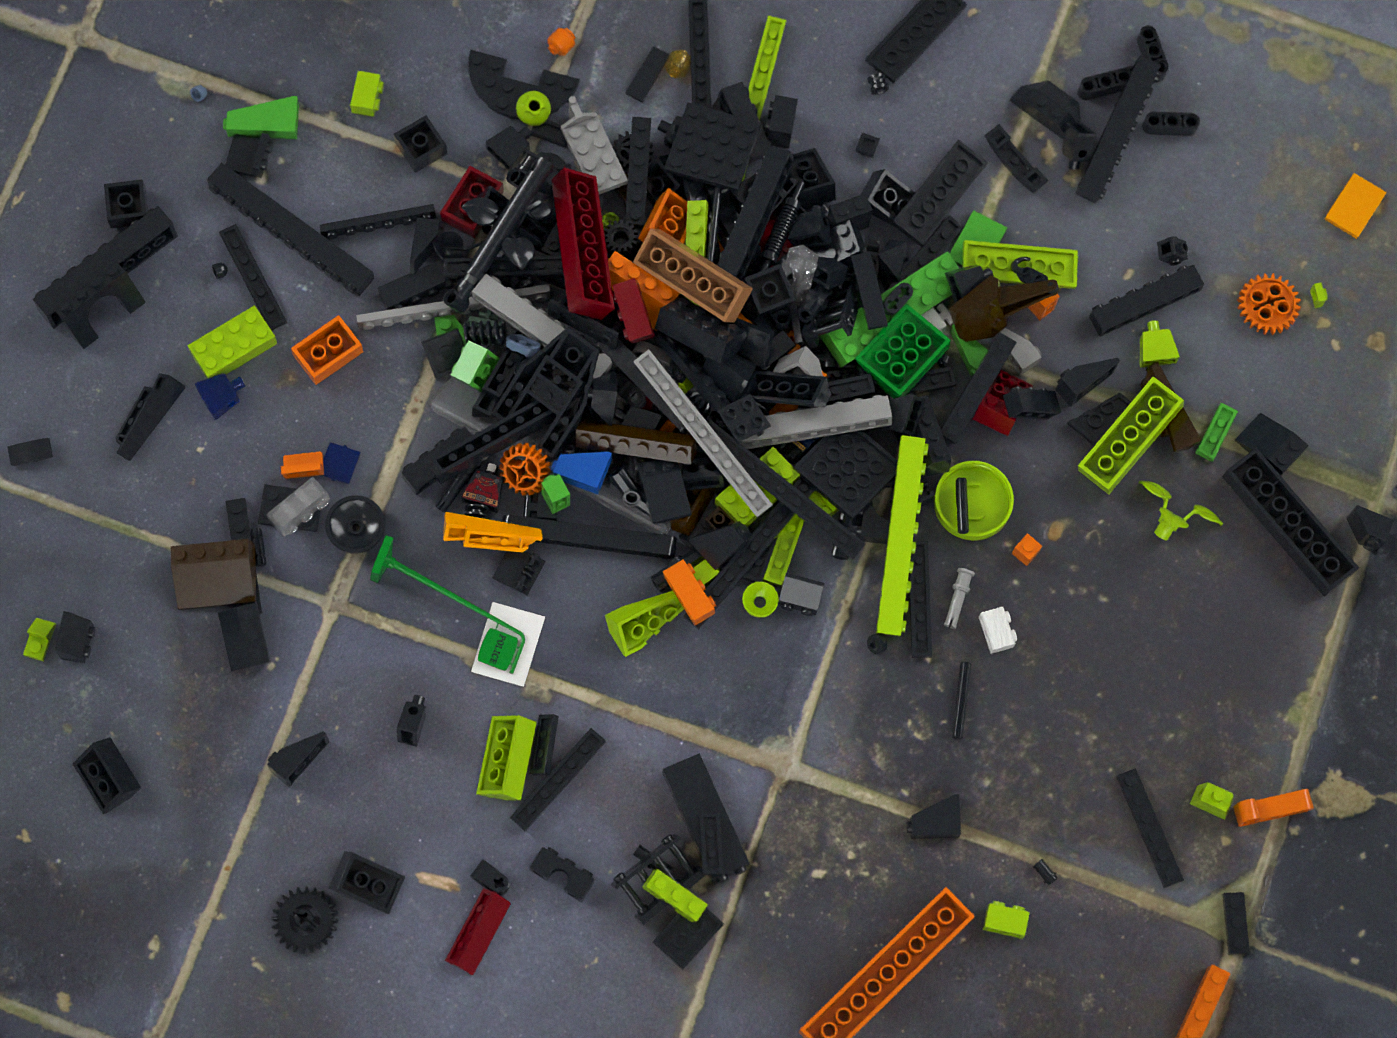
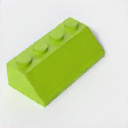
[476,715,536,800]

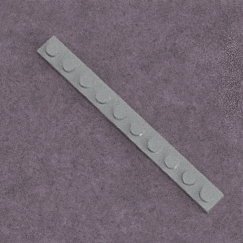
[356,284,550,330]
[633,349,773,517]

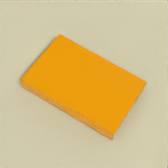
[1324,173,1387,239]

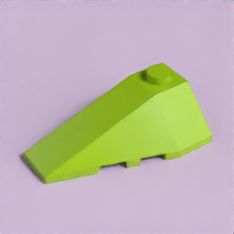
[605,591,684,657]

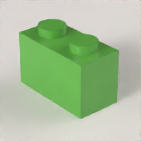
[541,474,570,514]

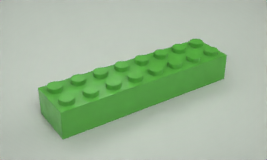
[820,251,959,368]

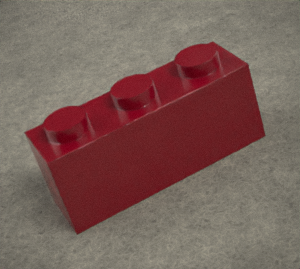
[612,278,655,343]

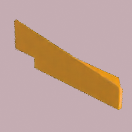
[443,512,543,552]

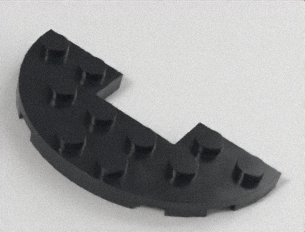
[468,50,580,120]

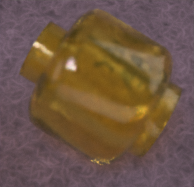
[665,50,691,78]

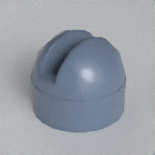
[190,85,207,102]

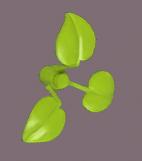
[1139,481,1223,540]

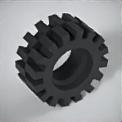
[604,220,638,257]

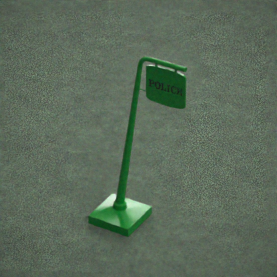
[370,535,526,674]

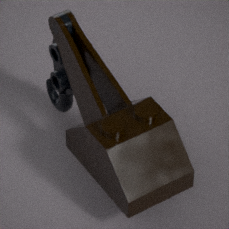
[949,257,1059,342]

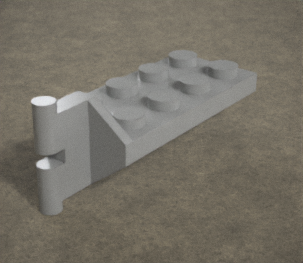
[561,96,628,194]

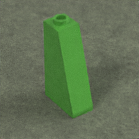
[223,96,299,139]

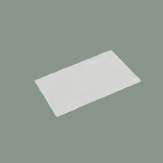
[471,602,545,687]

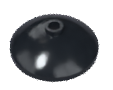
[325,495,385,554]

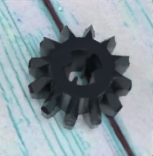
[685,386,715,419]

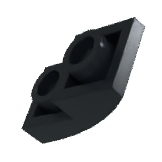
[7,438,53,466]

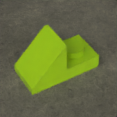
[23,618,56,661]

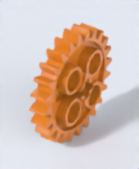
[1237,273,1301,335]

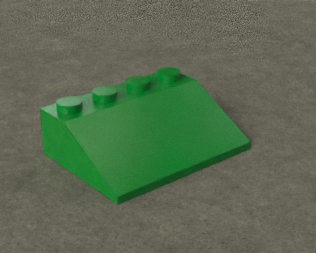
[855,303,951,399]

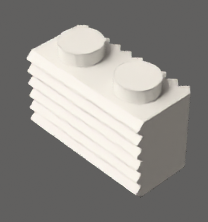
[979,607,1017,654]

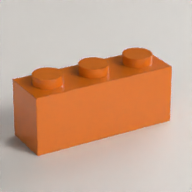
[663,559,716,625]

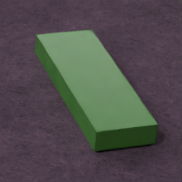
[1195,403,1238,462]

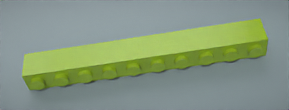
[876,435,928,636]

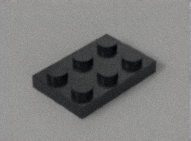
[258,484,324,532]
[652,908,724,970]

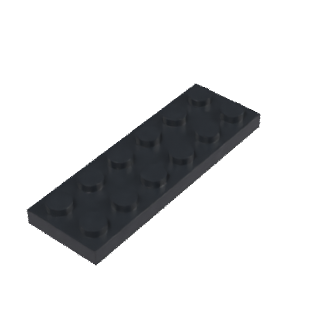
[865,0,967,84]
[891,139,988,247]

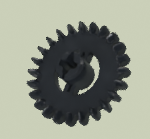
[271,886,339,954]

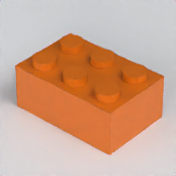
[638,188,687,243]
[291,315,363,385]

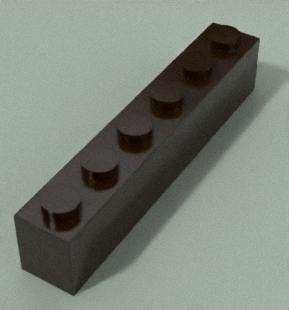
[576,419,697,464]

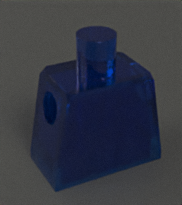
[195,373,246,420]

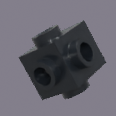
[1157,236,1188,266]

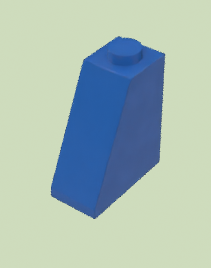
[551,452,612,494]

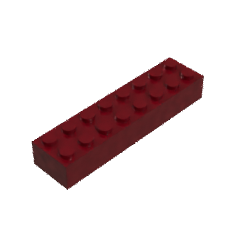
[551,167,615,320]

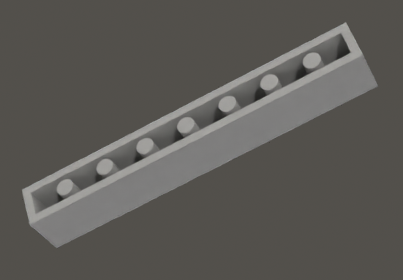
[472,274,612,383]
[734,395,892,449]

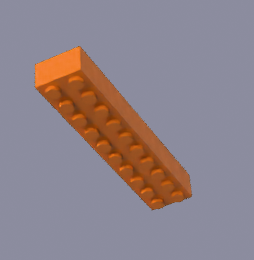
[799,887,975,1038]

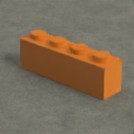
[1176,964,1231,1038]

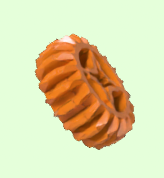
[499,443,551,496]

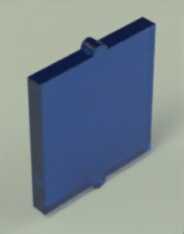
[322,442,361,484]

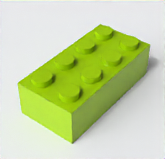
[187,305,277,384]
[715,447,800,527]

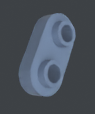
[506,334,541,358]

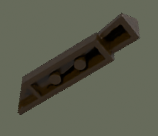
[1140,362,1201,452]

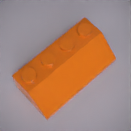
[608,251,680,331]

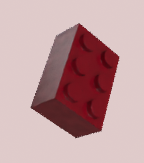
[440,166,504,239]

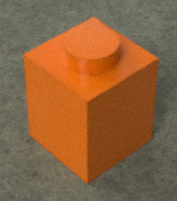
[1012,533,1042,566]

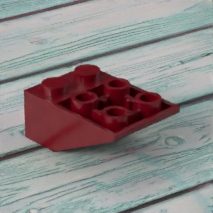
[973,370,1033,436]

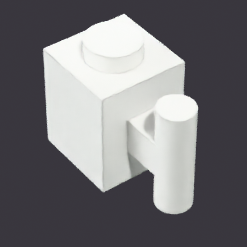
[921,303,954,334]

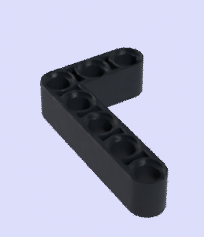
[1077,25,1169,100]

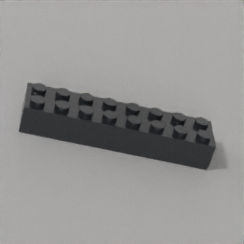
[33,206,178,329]
[1222,448,1359,597]

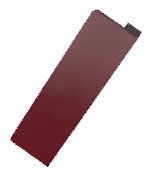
[445,888,511,975]

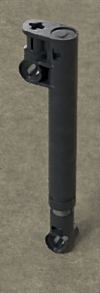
[444,150,554,313]

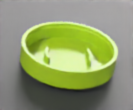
[934,461,1014,541]

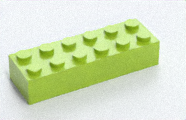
[1078,377,1184,495]

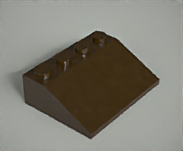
[171,539,256,610]

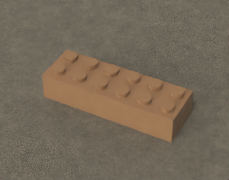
[633,228,753,323]

